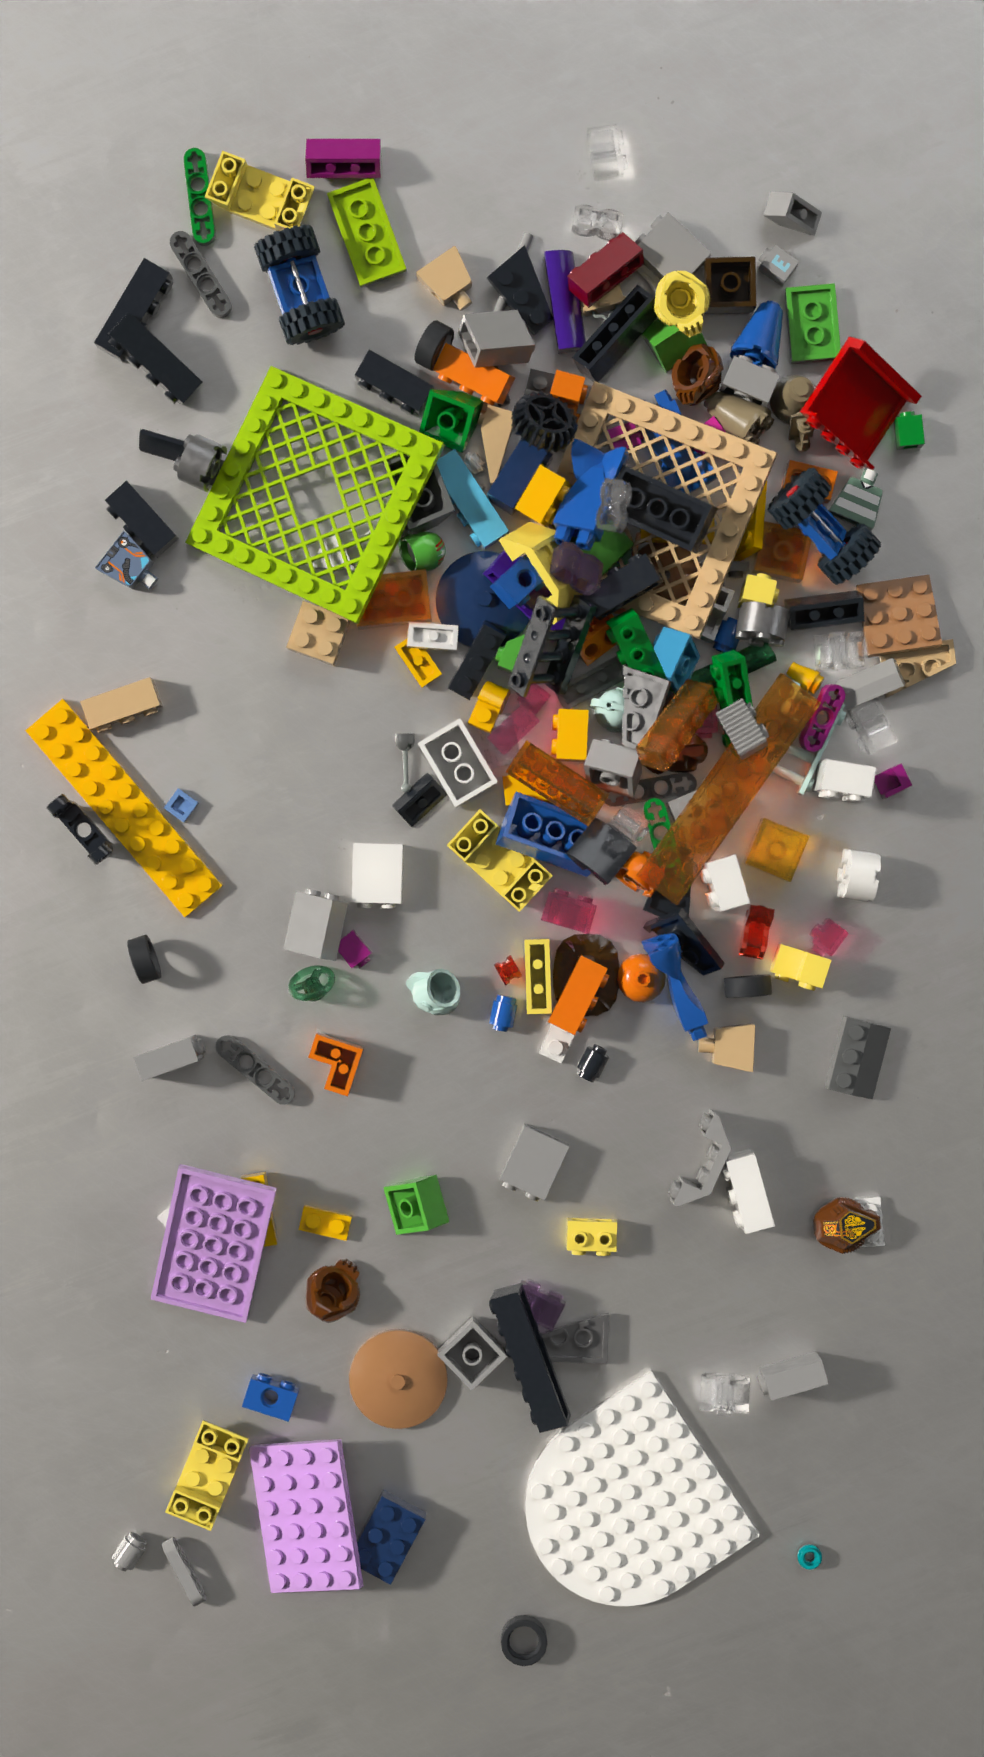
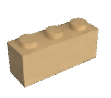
[80,677,163,733]

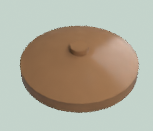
[349,1329,448,1429]

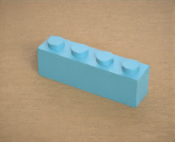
[437,449,509,550]

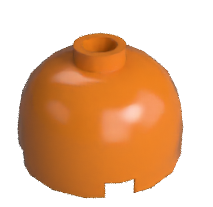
[615,851,661,897]
[617,953,666,1003]

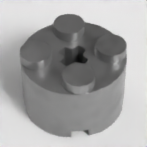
[173,434,227,492]
[735,602,789,647]

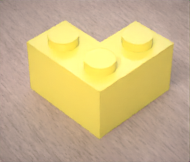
[770,944,831,991]

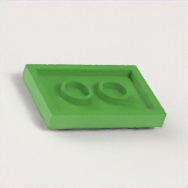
[785,283,841,363]

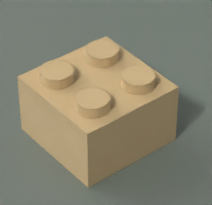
[286,601,351,666]

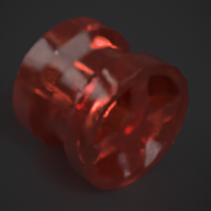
[494,955,522,986]

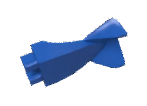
[641,389,718,493]
[553,439,629,551]
[641,933,708,1041]

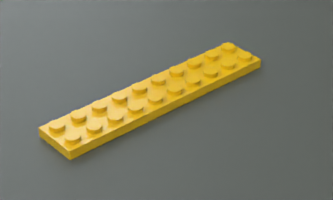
[25,699,223,917]

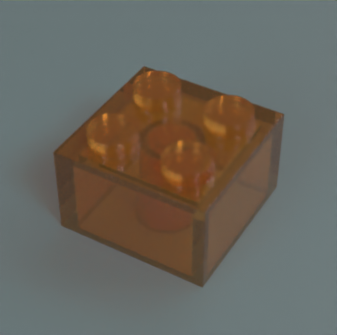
[752,521,812,583]

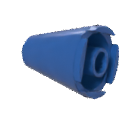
[730,301,783,369]

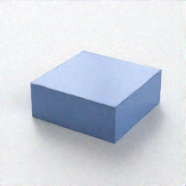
[164,788,199,823]

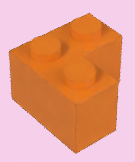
[550,370,588,422]
[308,1032,365,1097]

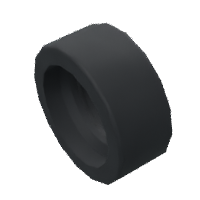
[414,320,454,371]
[127,935,161,984]
[724,975,772,998]
[501,1615,547,1666]

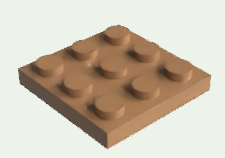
[855,575,942,658]

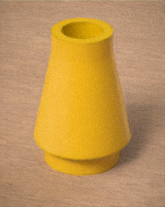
[786,662,824,694]

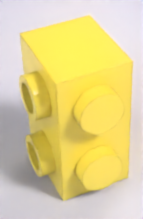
[737,573,780,608]
[566,1218,617,1256]

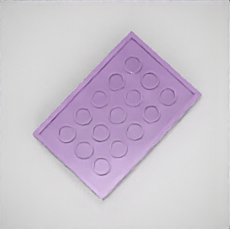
[151,1164,277,1323]
[249,1439,364,1593]

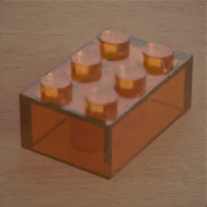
[357,569,432,630]

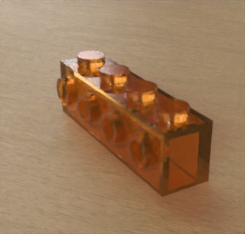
[635,679,718,772]
[506,740,610,827]

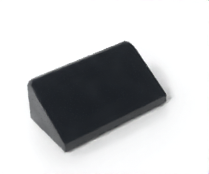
[139,429,185,461]
[392,773,447,827]

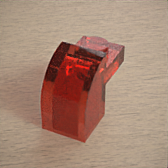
[739,905,775,960]

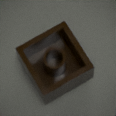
[703,257,756,314]

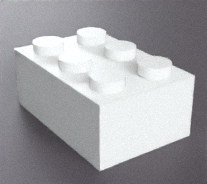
[418,718,498,808]
[812,759,876,803]
[698,855,750,911]
[721,1149,775,1234]

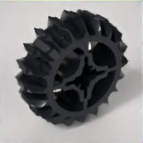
[511,390,578,453]

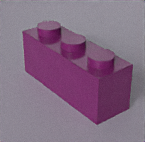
[305,139,381,178]

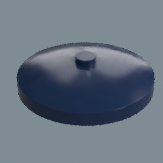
[436,551,530,647]

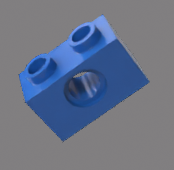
[490,554,545,609]
[242,1373,299,1422]

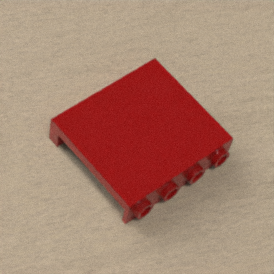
[800,336,922,470]

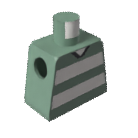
[828,468,883,531]

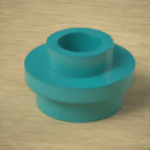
[797,1544,822,1570]

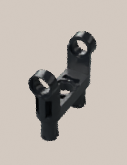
[46,794,113,865]

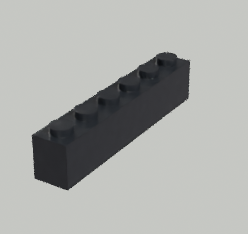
[489,1283,571,1433]

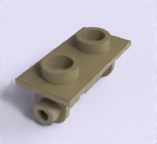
[788,412,814,452]

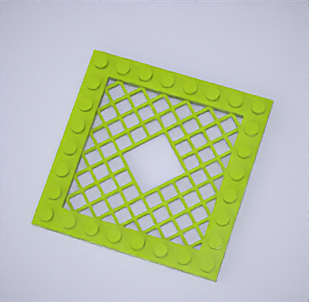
[185,366,445,624]

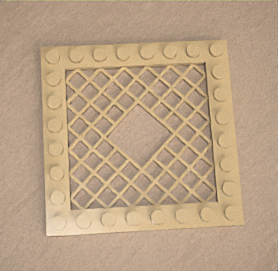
[522,381,778,640]

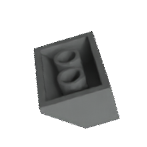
[383,454,455,534]
[825,1016,891,1099]

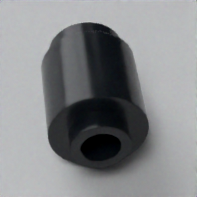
[576,1044,609,1083]

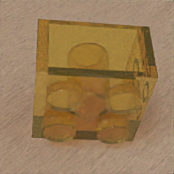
[742,818,810,882]

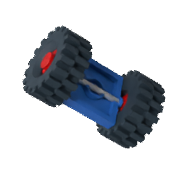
[254,225,345,345]
[767,468,881,585]

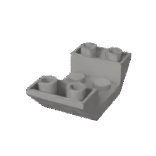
[668,1110,731,1207]

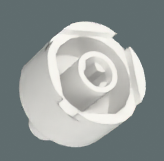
[836,849,881,902]

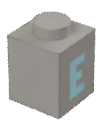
[758,244,799,287]

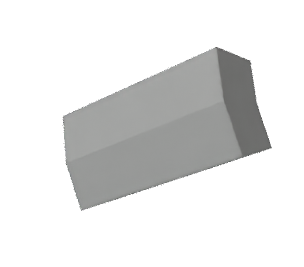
[836,658,905,710]

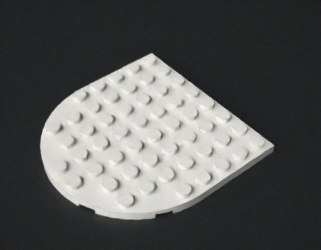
[526,1370,760,1606]

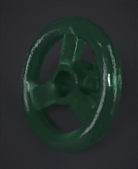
[288,965,335,1001]

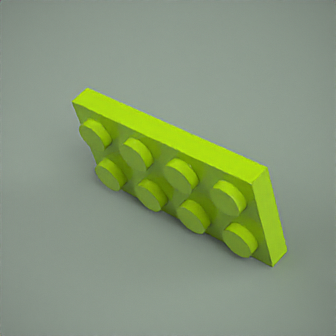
[327,178,407,288]

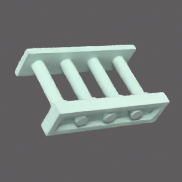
[748,680,846,795]

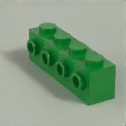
[605,608,674,693]
[710,650,755,757]

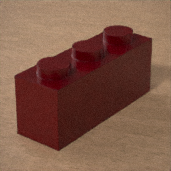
[568,232,644,308]

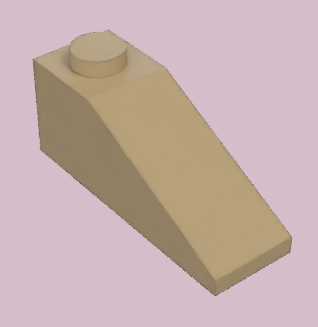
[478,404,513,486]

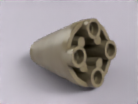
[704,391,775,445]

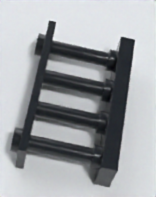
[507,595,597,697]

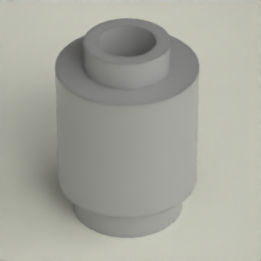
[112,1532,147,1571]

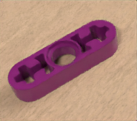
[799,684,845,752]

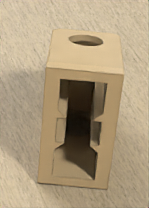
[416,246,472,311]
[698,1023,755,1072]

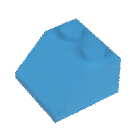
[653,627,700,699]

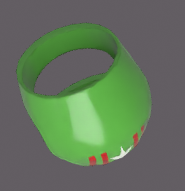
[399,532,446,572]

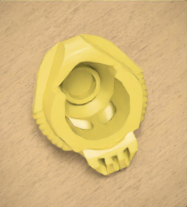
[654,271,710,337]

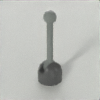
[395,733,415,793]

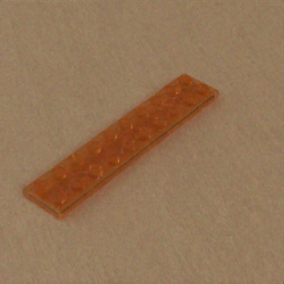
[636,673,821,905]

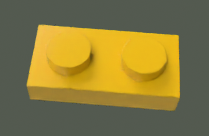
[394,639,442,688]
[298,1205,352,1241]

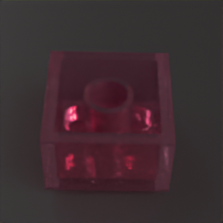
[540,888,597,934]

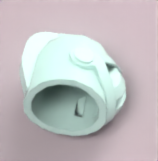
[590,687,624,733]
[406,968,460,1015]

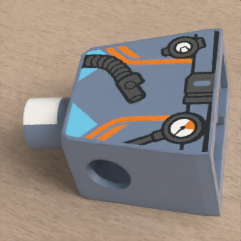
[95,531,158,590]

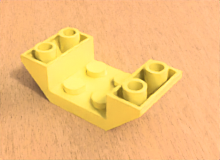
[205,150,315,231]
[499,522,586,625]
[447,809,553,912]
[165,1420,249,1531]

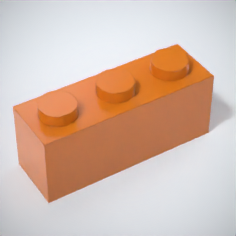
[433,343,515,406]
[547,955,610,1035]

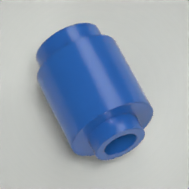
[713,617,740,653]
[489,995,518,1032]

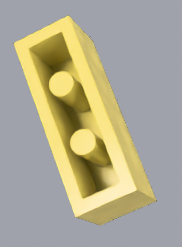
[524,938,552,1014]

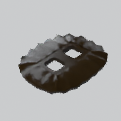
[553,934,620,1017]

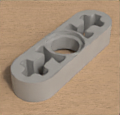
[162,1537,206,1606]

